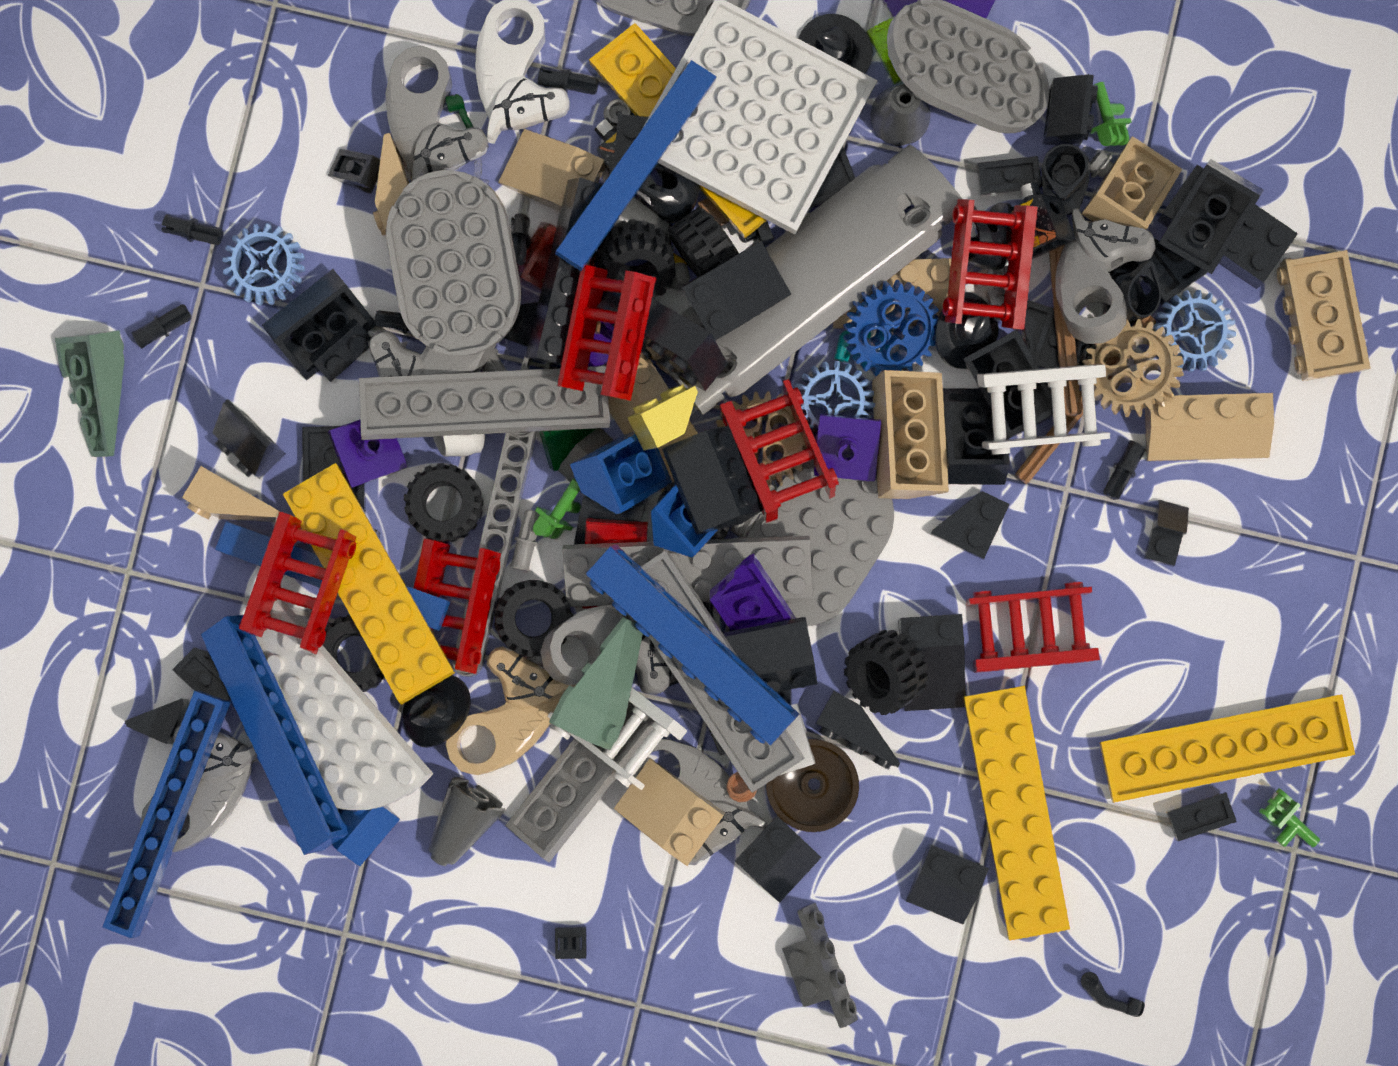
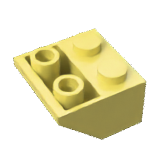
[627,384,698,450]

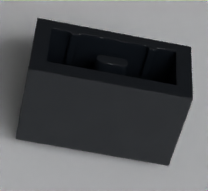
[1042,74,1098,147]

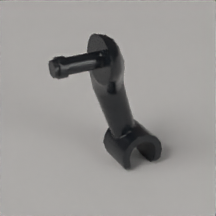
[1081,972,1145,1017]

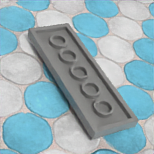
[505,702,655,863]

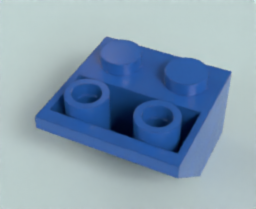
[332,806,400,866]

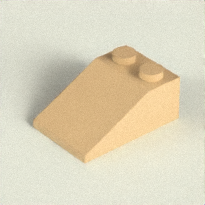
[498,129,606,212]
[373,133,409,236]
[1082,136,1182,230]
[182,466,280,522]
[614,758,725,866]

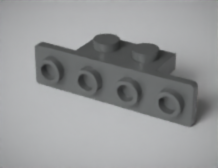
[782,903,858,1028]

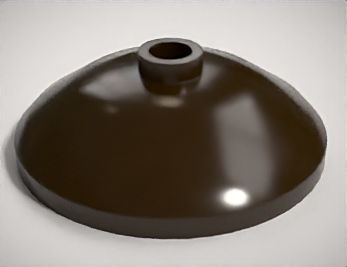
[766,739,859,832]

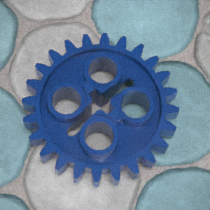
[843,280,939,376]

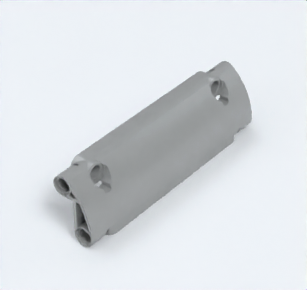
[668,144,963,415]

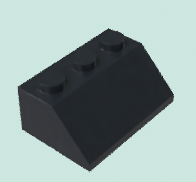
[262,269,376,381]
[963,330,1053,439]
[662,425,763,535]
[723,617,818,692]

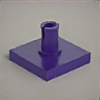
[814,414,881,482]
[328,419,408,488]

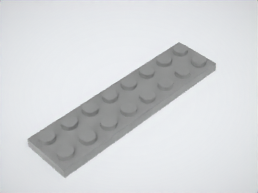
[359,366,610,440]
[562,536,812,607]
[641,550,805,793]

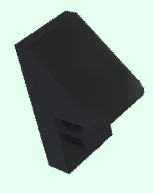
[328,149,380,194]
[1144,500,1189,567]

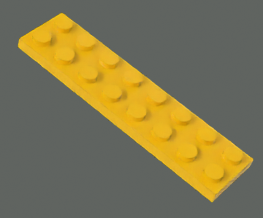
[589,23,767,239]
[283,463,455,705]
[963,686,1070,941]
[1099,694,1355,803]

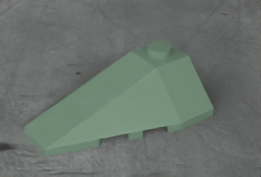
[55,330,124,457]
[549,617,643,750]

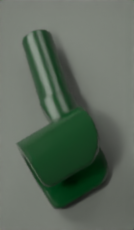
[446,94,474,129]

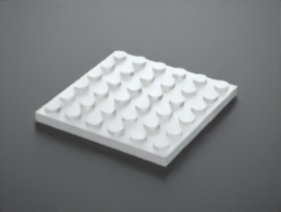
[642,0,878,235]

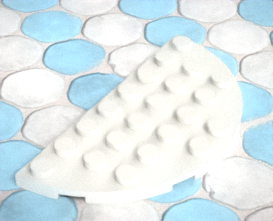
[256,599,433,810]

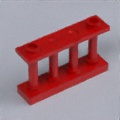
[942,199,1038,330]
[557,265,656,401]
[720,379,839,523]
[239,512,357,655]
[413,539,501,674]
[966,582,1100,673]

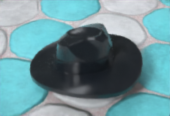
[798,14,873,74]
[934,292,998,369]
[402,675,471,748]

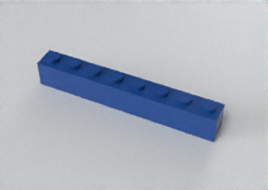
[586,544,800,746]
[201,615,348,855]
[102,691,231,939]

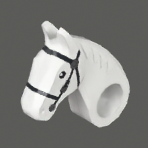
[475,0,570,144]

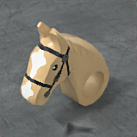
[446,646,576,775]

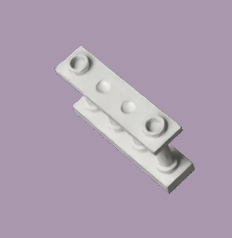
[977,364,1110,454]
[547,688,687,790]

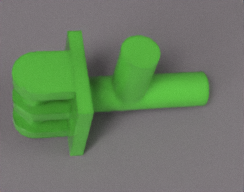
[1091,82,1132,146]
[533,478,581,539]
[1258,788,1320,848]

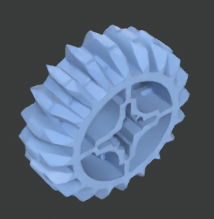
[222,223,305,306]
[1154,290,1236,372]
[795,361,875,440]

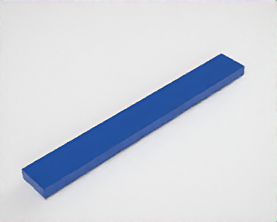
[555,60,717,271]
[215,521,450,631]

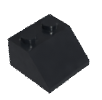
[735,815,822,903]
[906,844,989,925]

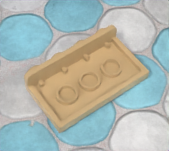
[1277,250,1371,382]

